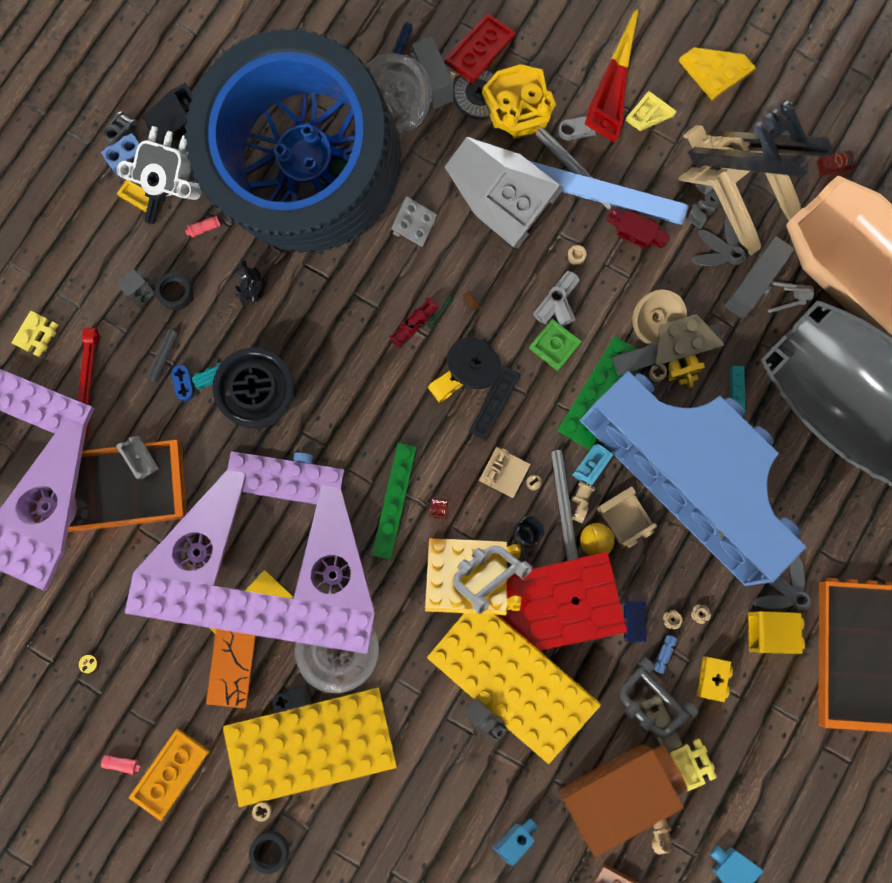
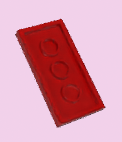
[444,13,516,83]

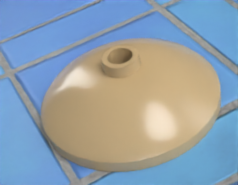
[633,290,687,345]

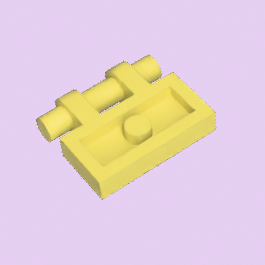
[12,311,59,357]
[669,739,717,792]

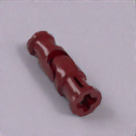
[389,297,439,349]

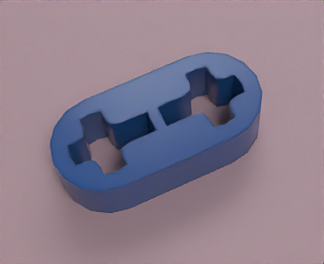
[171,365,194,401]

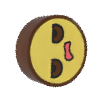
[78,654,100,674]

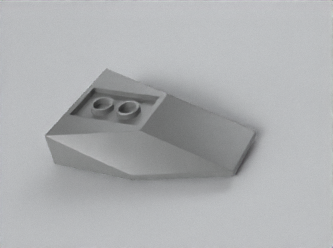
[445,137,564,249]

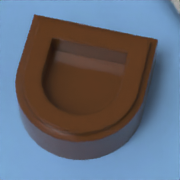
[462,291,479,311]

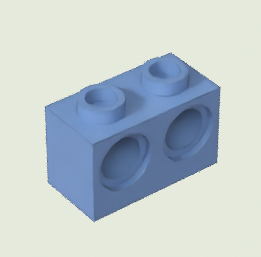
[101,133,139,177]

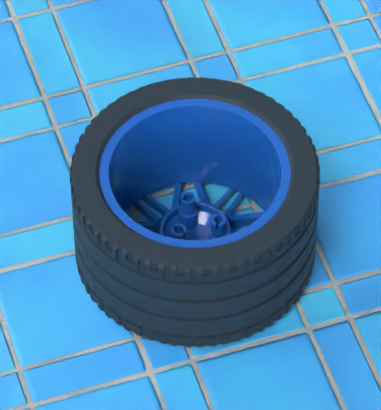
[185,28,402,253]

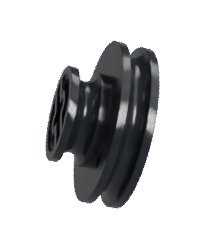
[212,348,295,429]

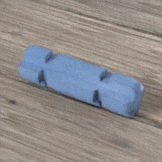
[654,635,677,674]

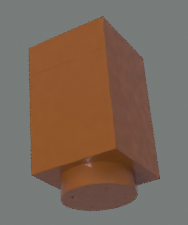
[558,743,688,858]

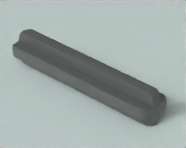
[146,329,178,383]

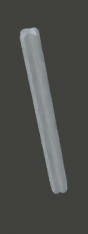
[536,127,614,210]
[551,450,578,561]

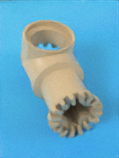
[572,482,595,523]
[652,818,673,854]

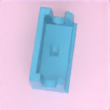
[572,444,614,486]

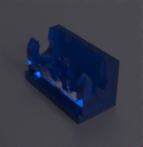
[623,601,646,642]

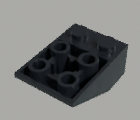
[142,83,193,145]

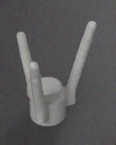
[768,281,814,313]

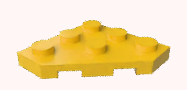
[679,47,756,101]

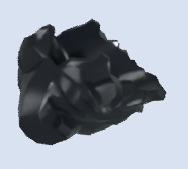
[235,260,263,306]

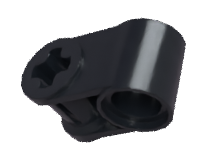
[273,684,313,712]

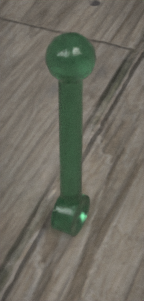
[427,296,453,329]

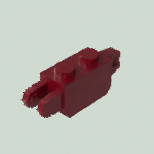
[606,208,670,249]

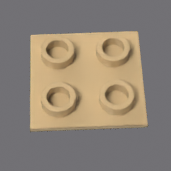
[479,447,530,498]

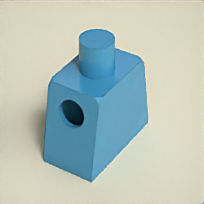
[492,818,538,866]
[710,845,764,883]

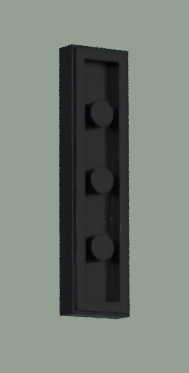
[469,366,521,441]

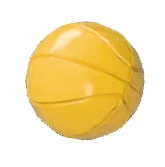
[580,523,615,556]

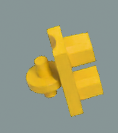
[667,355,705,388]

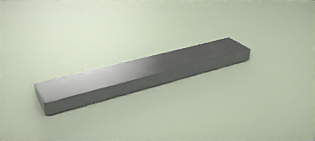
[612,324,723,376]

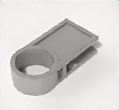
[558,116,596,140]

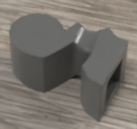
[686,192,720,230]

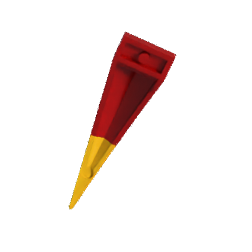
[584,10,638,142]

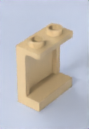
[597,486,657,549]

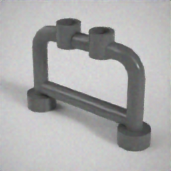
[619,657,699,739]

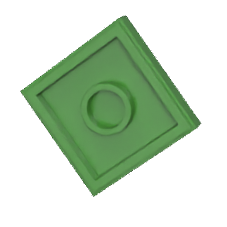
[529,319,582,371]

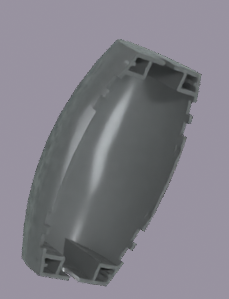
[761,301,892,486]

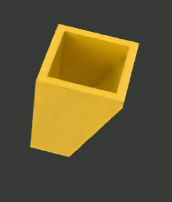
[748,612,805,654]

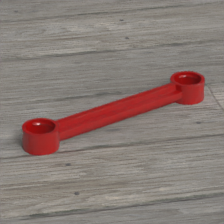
[77,327,99,439]

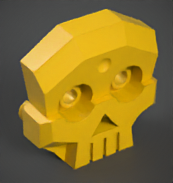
[482,64,556,139]

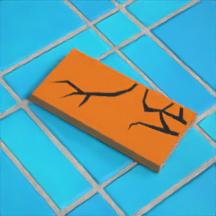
[206,629,256,708]

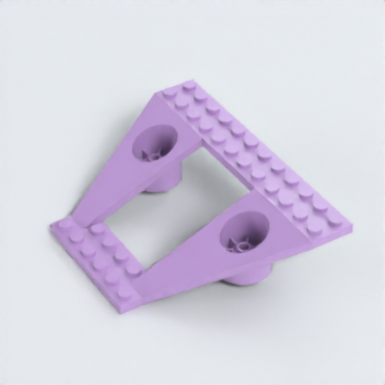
[0,369,95,590]
[125,451,375,654]

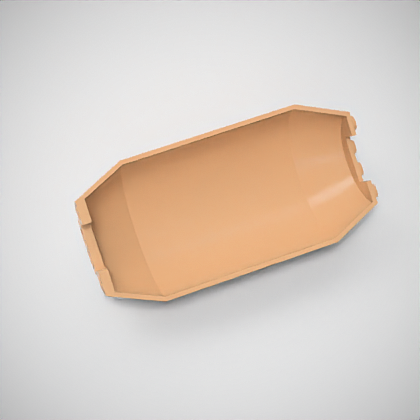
[786,176,892,338]

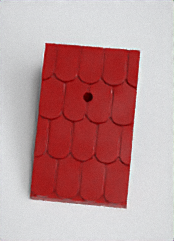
[497,552,627,651]

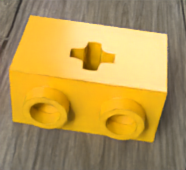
[696,656,733,702]

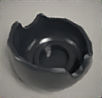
[513,516,544,548]

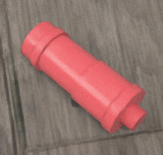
[185,215,221,238]
[101,755,141,775]

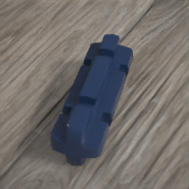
[393,22,413,57]

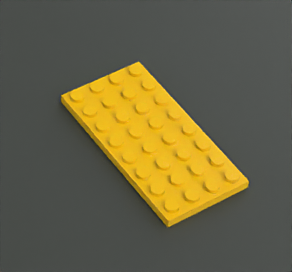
[427,613,601,764]
[223,687,397,807]

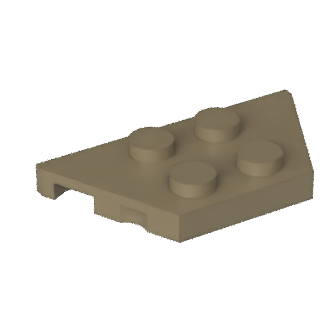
[654,314,724,366]

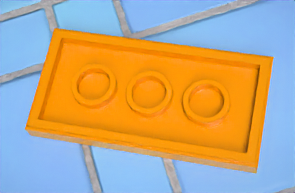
[129,728,210,821]

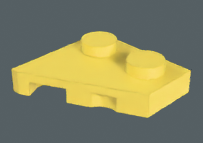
[626,91,677,131]

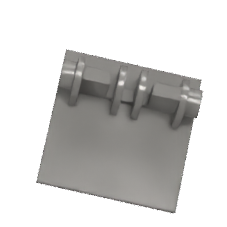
[391,196,437,247]

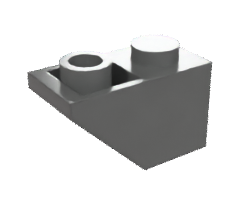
[463,698,508,743]

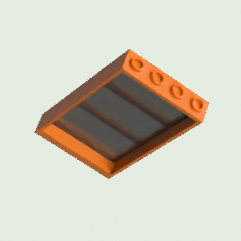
[39,440,187,532]
[818,578,892,732]

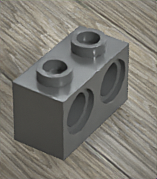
[116,269,155,308]

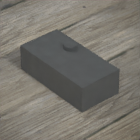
[724,236,795,319]

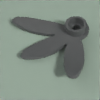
[691,214,746,266]
[753,555,811,611]

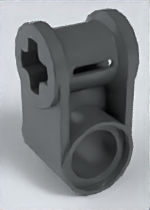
[103,111,138,145]

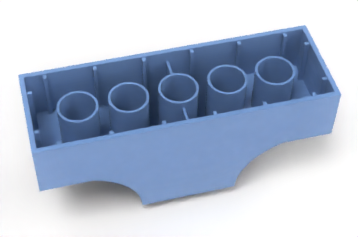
[579,371,806,586]

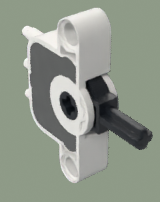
[117,126,202,224]

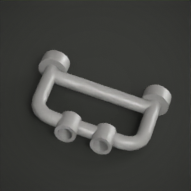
[453,546,532,615]

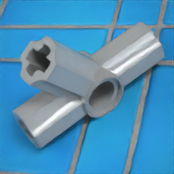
[533,270,580,326]

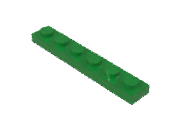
[372,443,416,560]

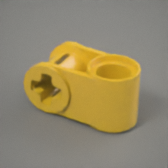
[428,371,463,403]

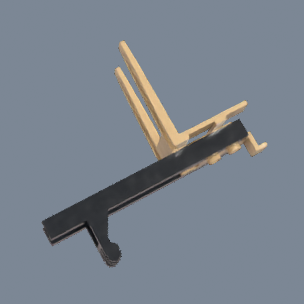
[679,100,834,255]

